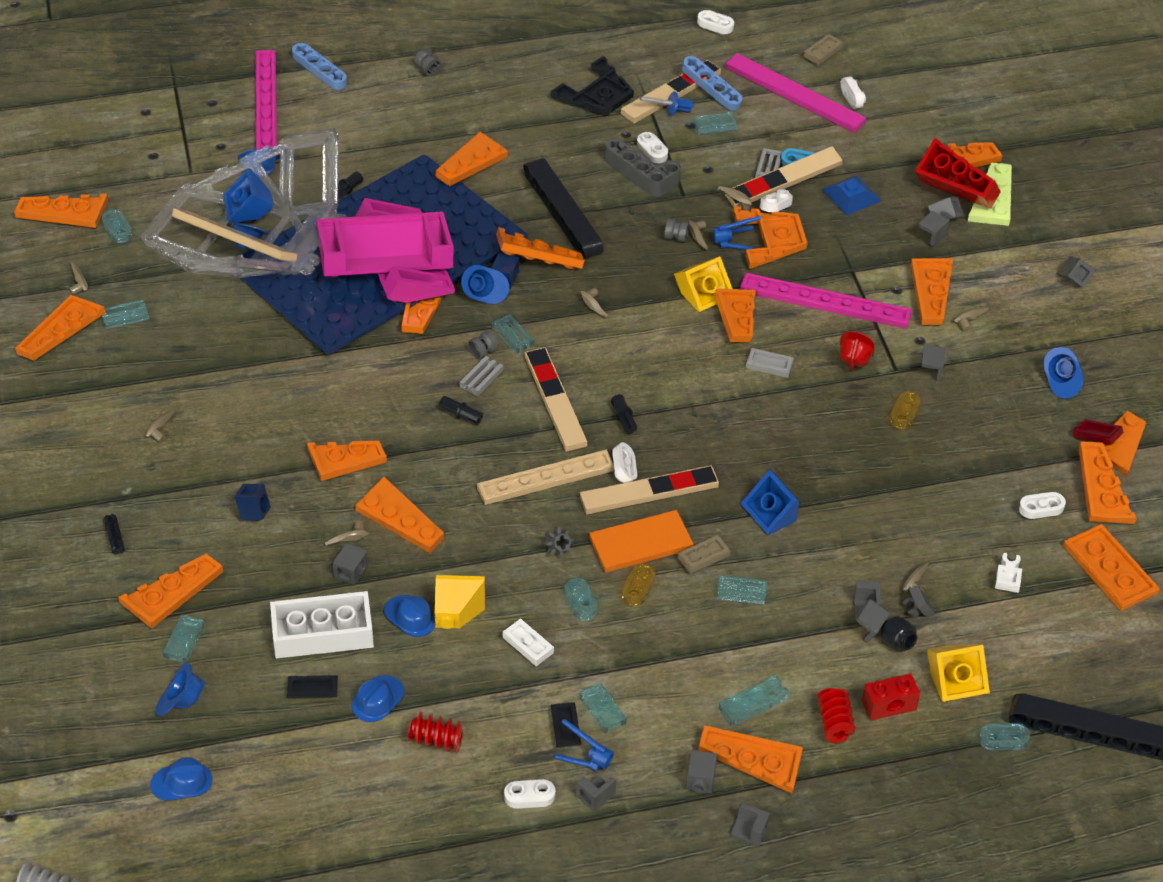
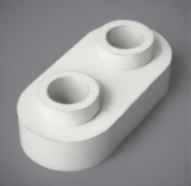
[697,10,734,35]
[841,76,866,109]
[637,132,668,163]
[760,189,793,212]
[612,442,637,483]
[1019,492,1066,519]
[504,780,555,808]

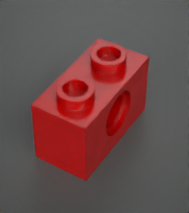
[862,673,920,721]

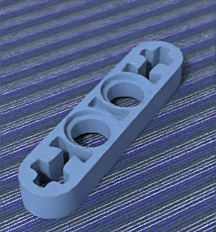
[292,43,347,90]
[682,56,743,111]

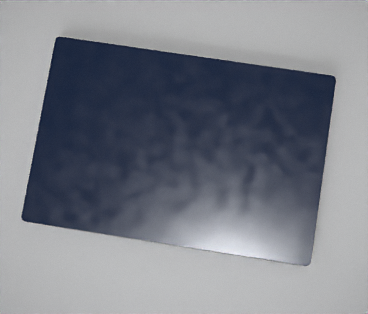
[227,155,528,355]

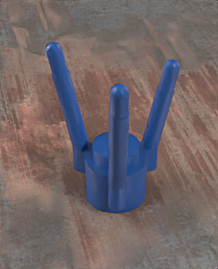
[713,216,762,250]
[555,719,614,771]

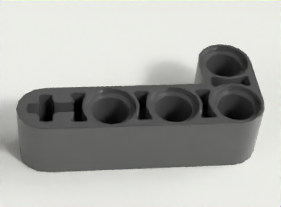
[605,138,681,197]

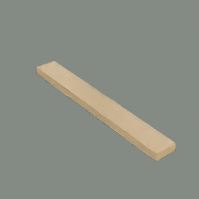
[172,209,298,262]

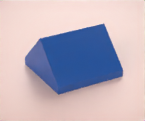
[740,469,799,535]

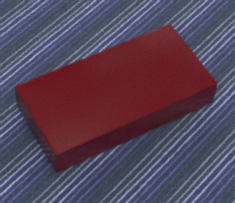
[1072,419,1124,445]

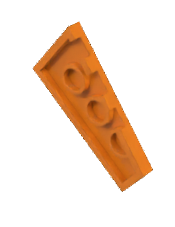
[436,132,508,186]
[496,227,584,269]
[911,258,953,325]
[15,295,106,361]
[402,295,444,334]
[118,554,224,628]
[698,725,803,794]

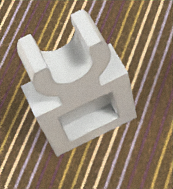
[995,553,1022,593]

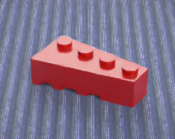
[915,138,1001,209]

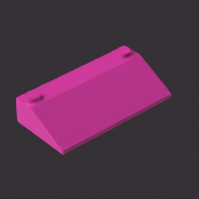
[355,198,455,303]
[316,212,454,277]

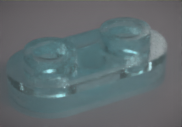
[102,209,132,243]
[565,578,597,621]
[979,724,1030,750]

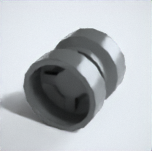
[415,49,441,76]
[664,218,689,242]
[468,331,499,360]

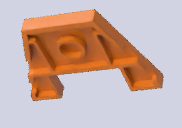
[733,206,807,269]

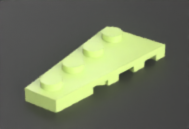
[968,163,1012,226]

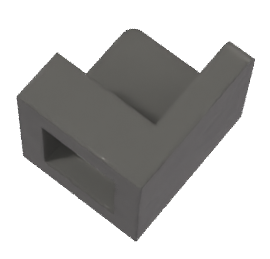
[928,197,964,220]
[919,211,950,247]
[1058,256,1095,288]
[920,345,946,381]
[853,580,881,618]
[856,599,890,642]
[576,776,616,812]
[731,803,770,847]

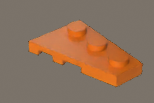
[930,142,1002,167]
[714,289,756,342]
[1104,411,1146,476]
[307,441,387,481]

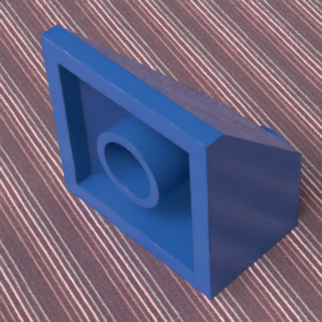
[223,168,274,223]
[823,175,880,215]

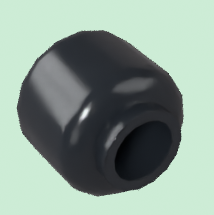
[881,616,917,652]

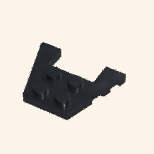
[551,56,634,115]

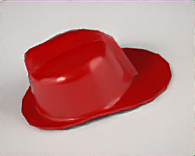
[840,331,875,371]

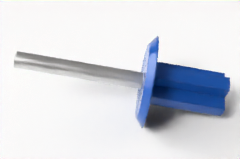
[640,91,693,116]

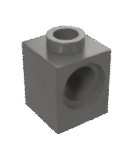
[333,543,369,586]
[686,750,717,793]

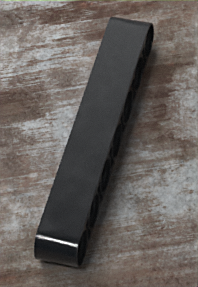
[523,158,604,259]
[1008,693,1163,761]

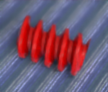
[817,688,856,744]
[408,711,463,753]

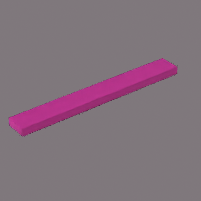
[256,50,277,150]
[726,53,866,133]
[740,273,912,329]

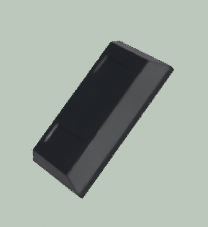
[287,675,338,699]
[550,702,581,748]

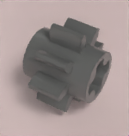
[543,527,574,557]

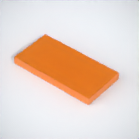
[589,510,694,573]
[1063,524,1160,611]

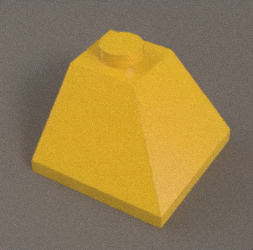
[674,256,732,312]
[435,575,485,629]
[927,644,990,702]

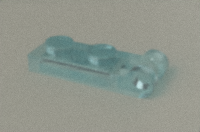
[718,675,791,727]

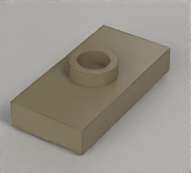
[804,34,843,65]
[678,535,731,574]

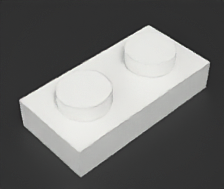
[503,618,554,666]

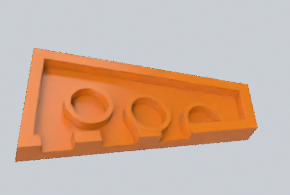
[14,194,109,228]
[1078,441,1137,524]
[355,477,444,553]

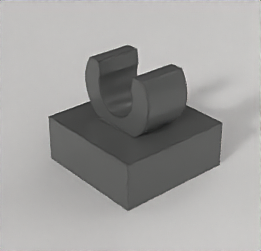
[903,585,935,618]

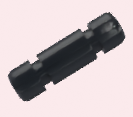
[104,514,125,555]

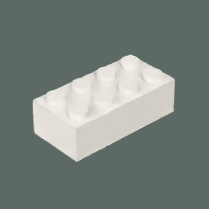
[270,591,374,658]

